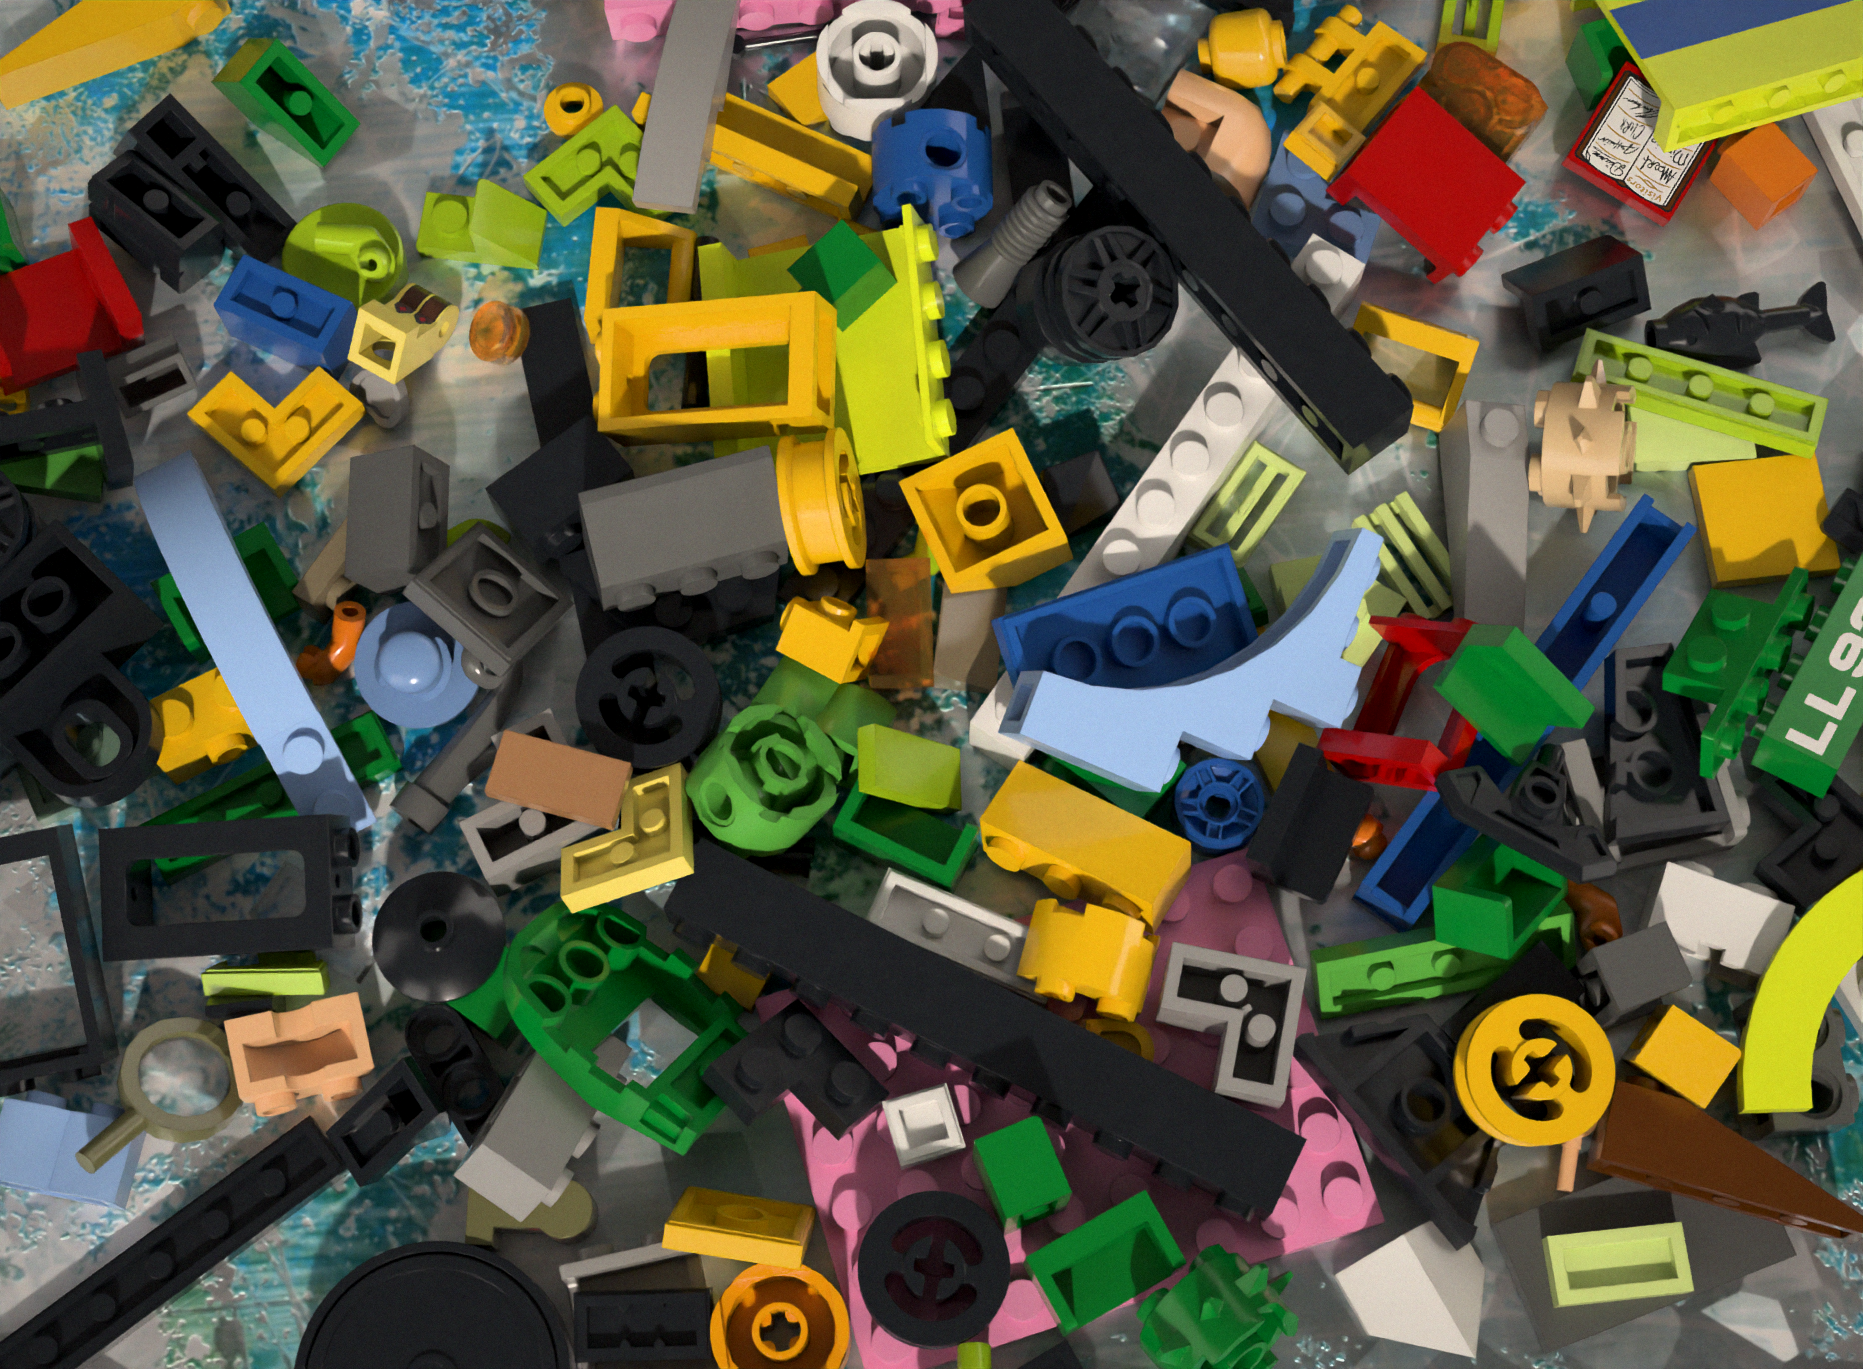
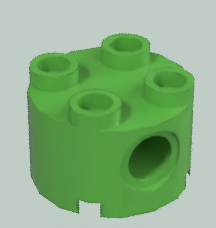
[685,703,842,859]

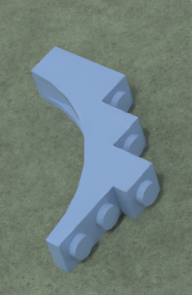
[998,527,1384,793]

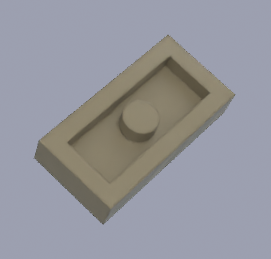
[291,517,359,625]

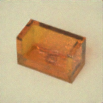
[865,558,934,692]

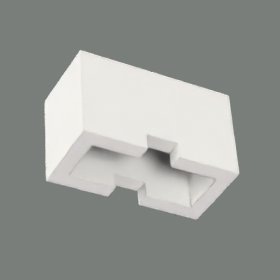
[1635,860,1795,993]

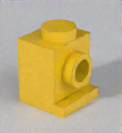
[776,596,890,684]

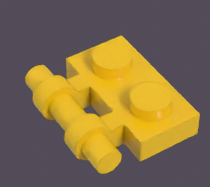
[1273,4,1428,136]

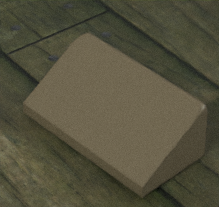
[933,579,1008,694]

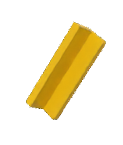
[631,91,873,222]

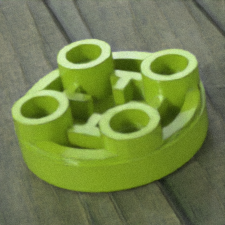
[282,203,409,314]

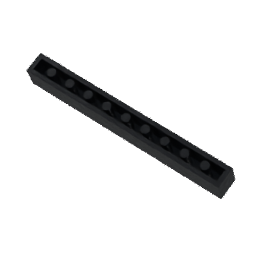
[963,0,1414,475]
[663,838,1307,1224]

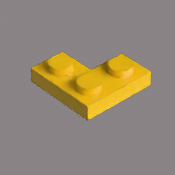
[187,366,367,499]

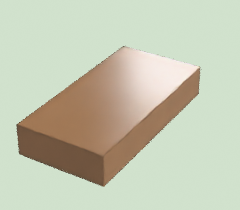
[484,729,633,831]

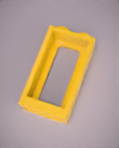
[593,291,837,447]

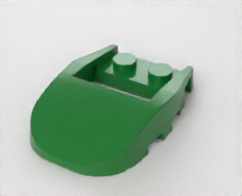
[503,901,750,1156]

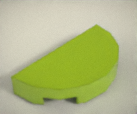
[201,950,331,996]

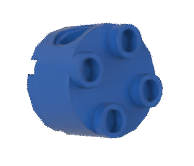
[872,109,993,239]

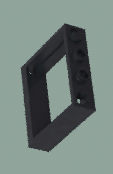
[0,824,120,1097]

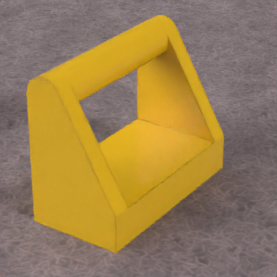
[584,207,697,345]
[1353,300,1480,433]

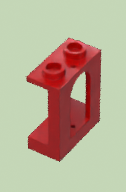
[1316,613,1479,792]

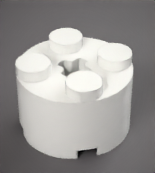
[816,0,938,141]

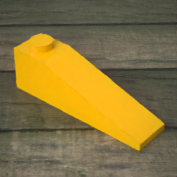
[0,0,232,110]

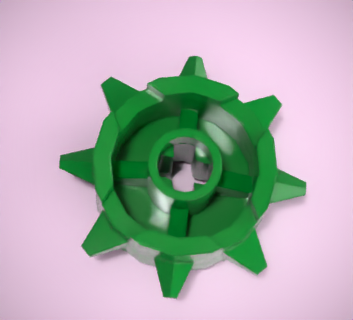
[1136,1244,1298,1369]

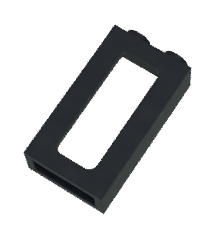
[98,814,363,962]

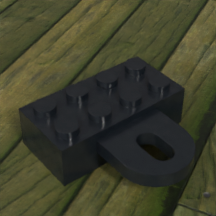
[0,519,165,808]

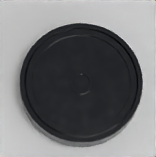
[294,1241,576,1369]

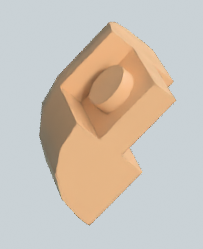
[1161,68,1272,213]

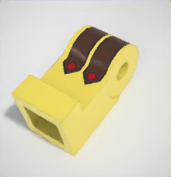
[347,283,459,385]

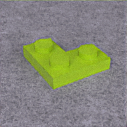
[523,104,673,227]

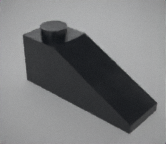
[113,93,297,263]

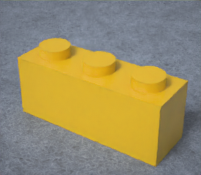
[979,760,1191,935]

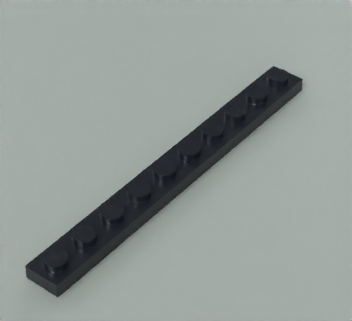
[777,186,1128,608]

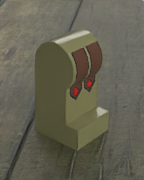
[465,1180,599,1252]

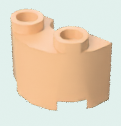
[224,992,374,1117]

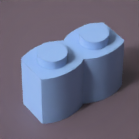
[0,1090,147,1210]

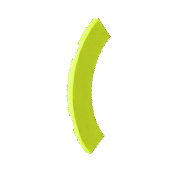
[1737,870,1863,1114]

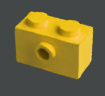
[150,667,258,785]

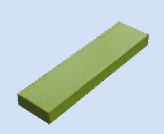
[1570,328,1829,459]

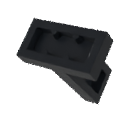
[0,349,134,491]

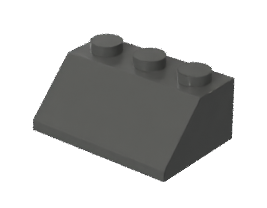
[578,445,789,612]

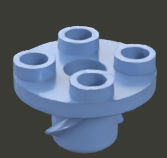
[354,601,484,729]

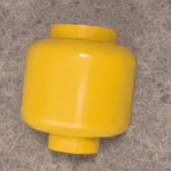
[1198,8,1287,91]

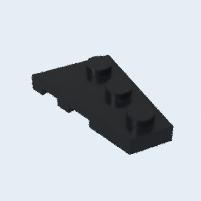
[1604,642,1731,847]

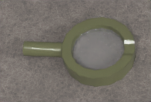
[75,1016,244,1174]

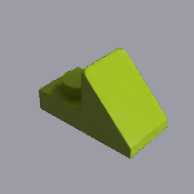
[416,178,548,270]

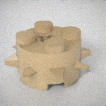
[1528,359,1637,533]

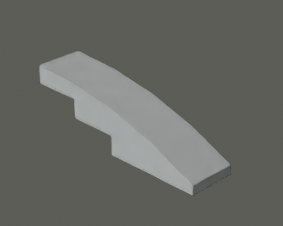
[632,0,741,215]

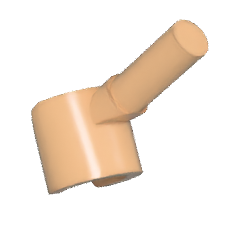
[1556,1121,1598,1193]

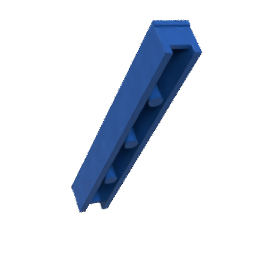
[1351,493,1698,933]

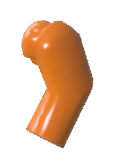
[1563,879,1623,952]

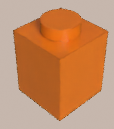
[1709,122,1819,231]

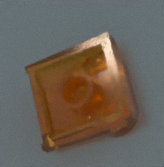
[1416,41,1549,165]

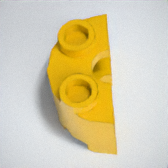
[1016,898,1161,1023]

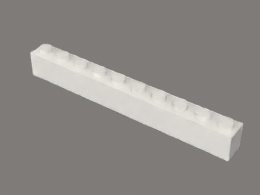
[969,233,1366,771]

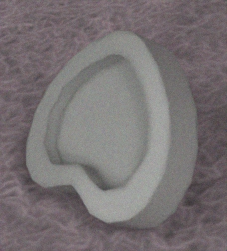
[349,369,410,428]

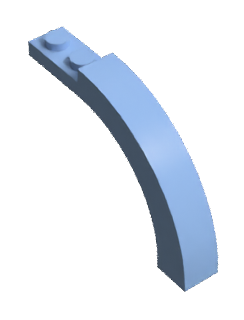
[133,450,377,832]

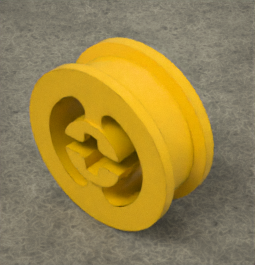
[776,427,867,576]
[1453,994,1615,1147]

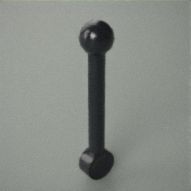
[731,21,833,60]

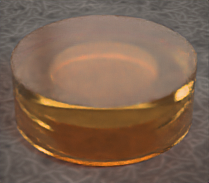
[469,301,530,366]

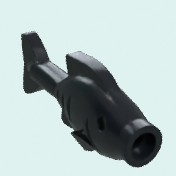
[1644,281,1836,371]

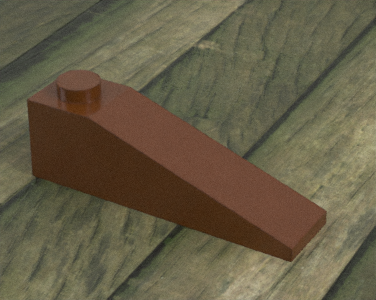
[1585,1076,1863,1245]

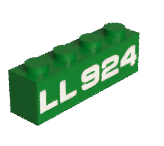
[1749,553,1863,799]

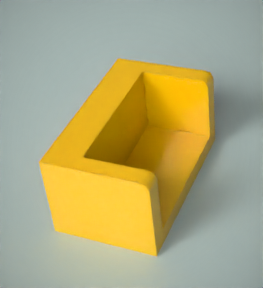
[1621,1004,1741,1109]

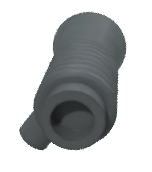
[953,180,1072,309]

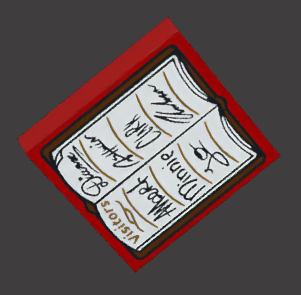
[1561,61,1720,227]

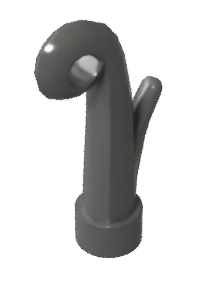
[389,647,523,835]

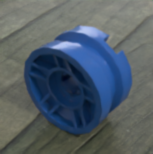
[1170,758,1265,858]

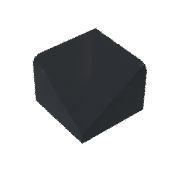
[1039,449,1122,539]

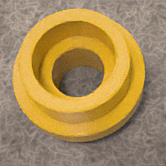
[544,82,604,140]

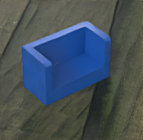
[213,254,358,382]

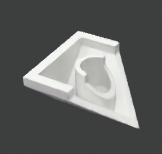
[1334,1220,1486,1358]

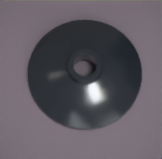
[372,871,506,1003]

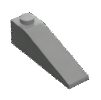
[1439,400,1530,634]

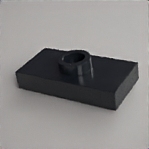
[573,1287,714,1363]

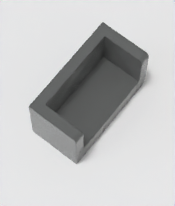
[344,445,450,595]
[1570,921,1693,1032]

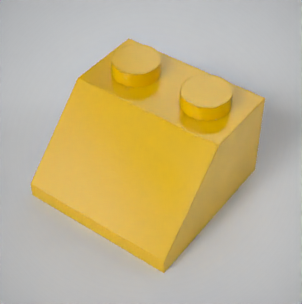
[898,427,1074,594]

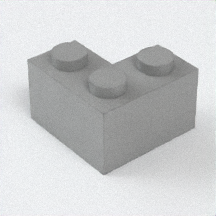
[458,708,611,898]
[1155,942,1307,1115]

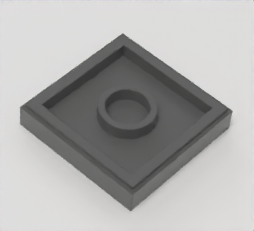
[402,521,575,678]

